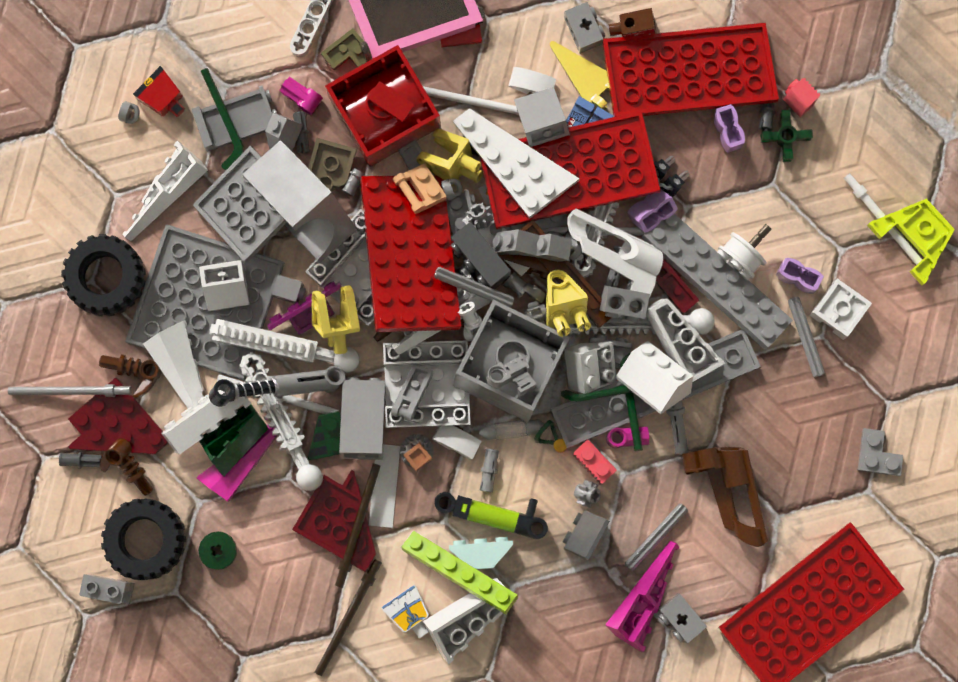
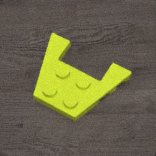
[867,198,955,285]

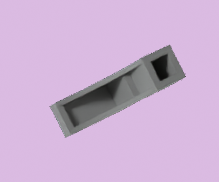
[493,229,572,262]

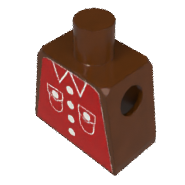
[608,8,656,37]

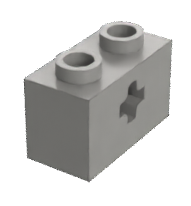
[564,2,605,53]
[659,593,707,643]

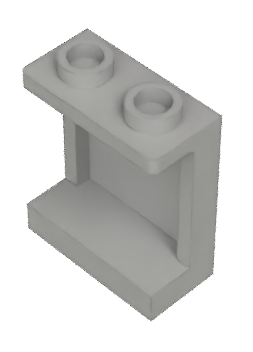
[514,87,570,147]
[79,574,135,604]

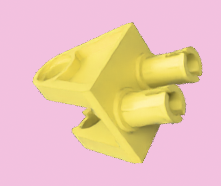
[416,129,483,187]
[546,270,591,337]
[312,285,360,354]

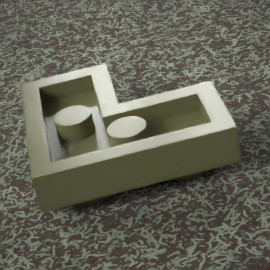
[321,28,372,70]

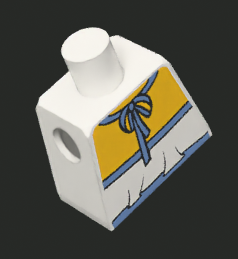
[381,584,430,638]

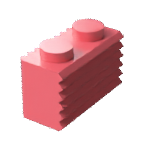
[784,78,820,118]
[573,439,617,484]

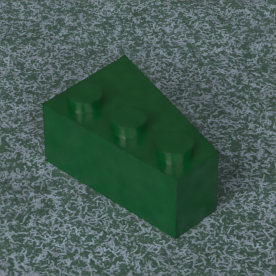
[199,404,269,477]

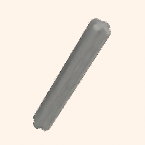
[434,267,514,307]
[788,297,825,377]
[625,503,688,571]

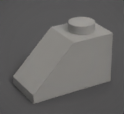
[265,112,303,151]

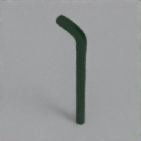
[200,68,244,170]
[620,353,643,451]
[561,385,632,402]

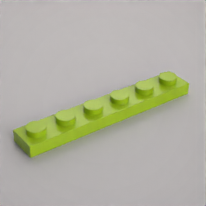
[401,531,518,615]

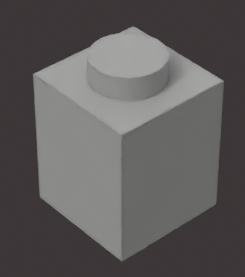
[272,275,306,304]

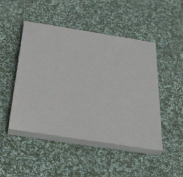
[125,224,285,381]

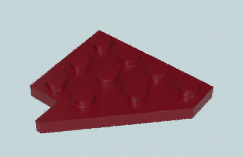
[68,377,168,455]
[292,469,376,572]

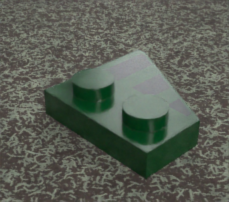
[308,410,341,461]

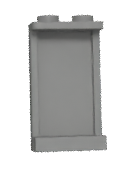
[192,85,277,152]
[339,378,385,460]

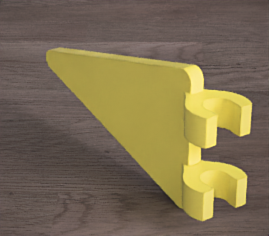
[550,41,610,110]

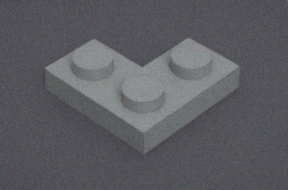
[857,428,903,476]

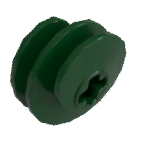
[198,531,237,570]

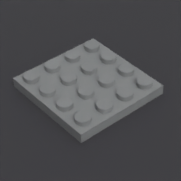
[193,146,287,263]

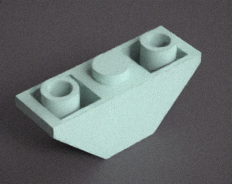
[449,537,513,569]

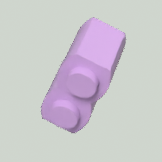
[714,104,745,153]
[627,189,678,233]
[776,258,824,294]

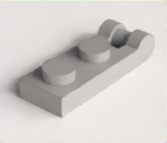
[391,364,433,422]

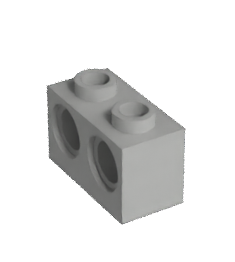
[600,285,650,322]

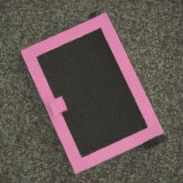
[348,0,485,62]

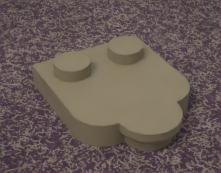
[308,138,357,192]

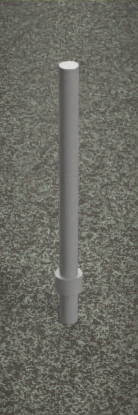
[8,384,132,397]

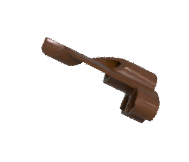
[681,447,768,547]

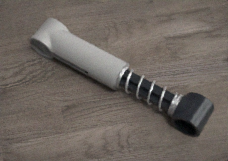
[209,366,345,407]

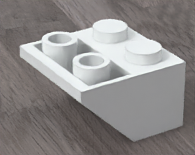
[199,260,250,311]
[564,341,617,394]

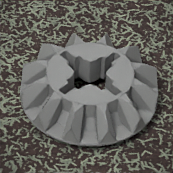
[400,434,434,467]

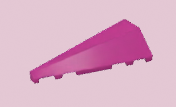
[197,412,287,502]
[605,541,679,652]

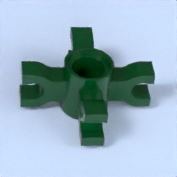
[760,110,813,162]

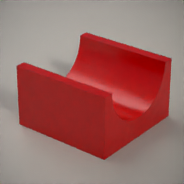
[325,45,441,168]

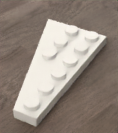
[453,108,580,219]

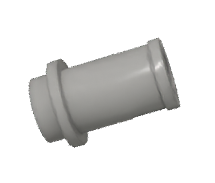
[342,168,365,196]

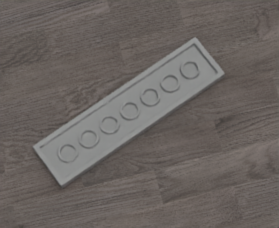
[641,213,793,350]

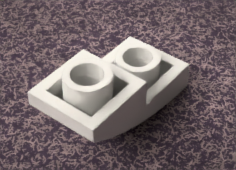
[508,67,556,94]
[432,426,481,460]

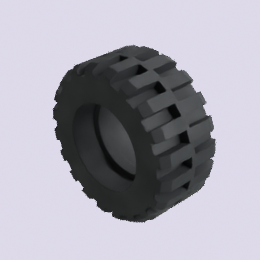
[61,234,146,317]
[101,499,186,580]

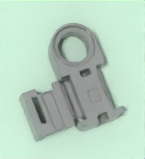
[486,353,536,397]

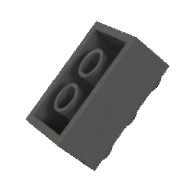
[450,222,511,289]

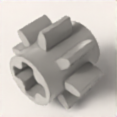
[467,203,494,230]
[524,301,546,324]
[574,480,601,508]

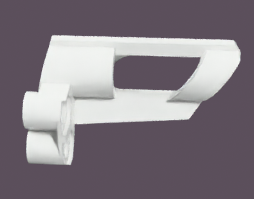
[567,209,663,308]

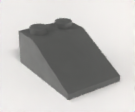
[563,510,610,560]

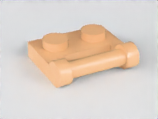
[393,163,446,214]

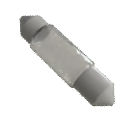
[479,419,544,440]

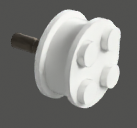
[717,224,772,281]

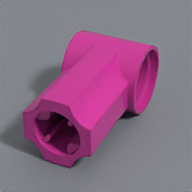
[279,76,323,115]
[606,427,649,448]

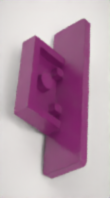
[268,281,342,335]

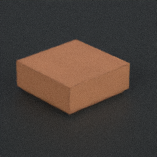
[403,442,433,472]

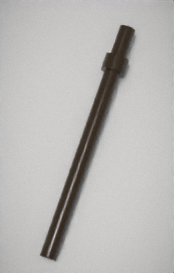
[335,463,381,588]
[314,559,382,676]

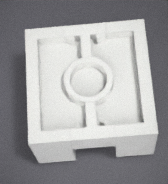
[809,278,872,340]

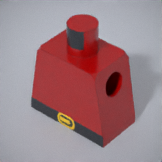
[133,66,185,117]

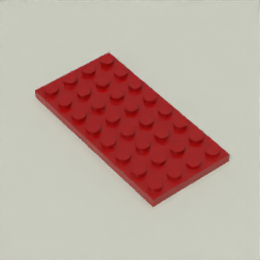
[602,23,779,117]
[480,111,661,229]
[360,175,461,332]
[718,522,904,682]

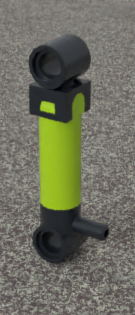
[434,492,548,539]

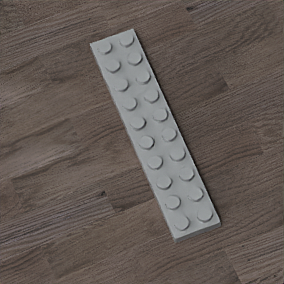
[551,329,761,448]

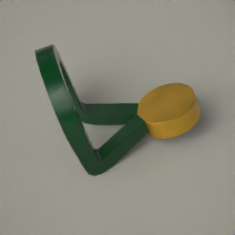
[534,420,567,453]

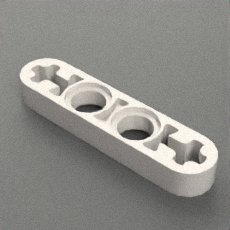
[290,0,333,57]

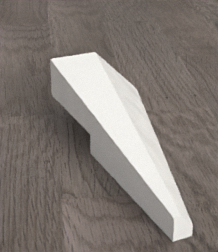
[123,141,208,241]
[392,267,491,355]
[143,320,204,409]

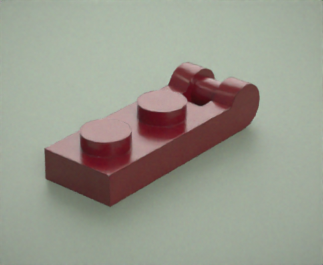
[656,258,699,314]

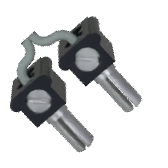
[654,156,690,198]

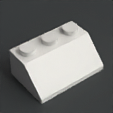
[616,341,693,414]

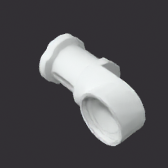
[458,302,482,342]

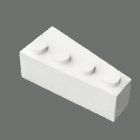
[646,299,725,382]
[161,383,251,454]
[423,577,505,664]

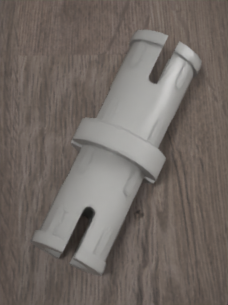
[479,449,499,493]

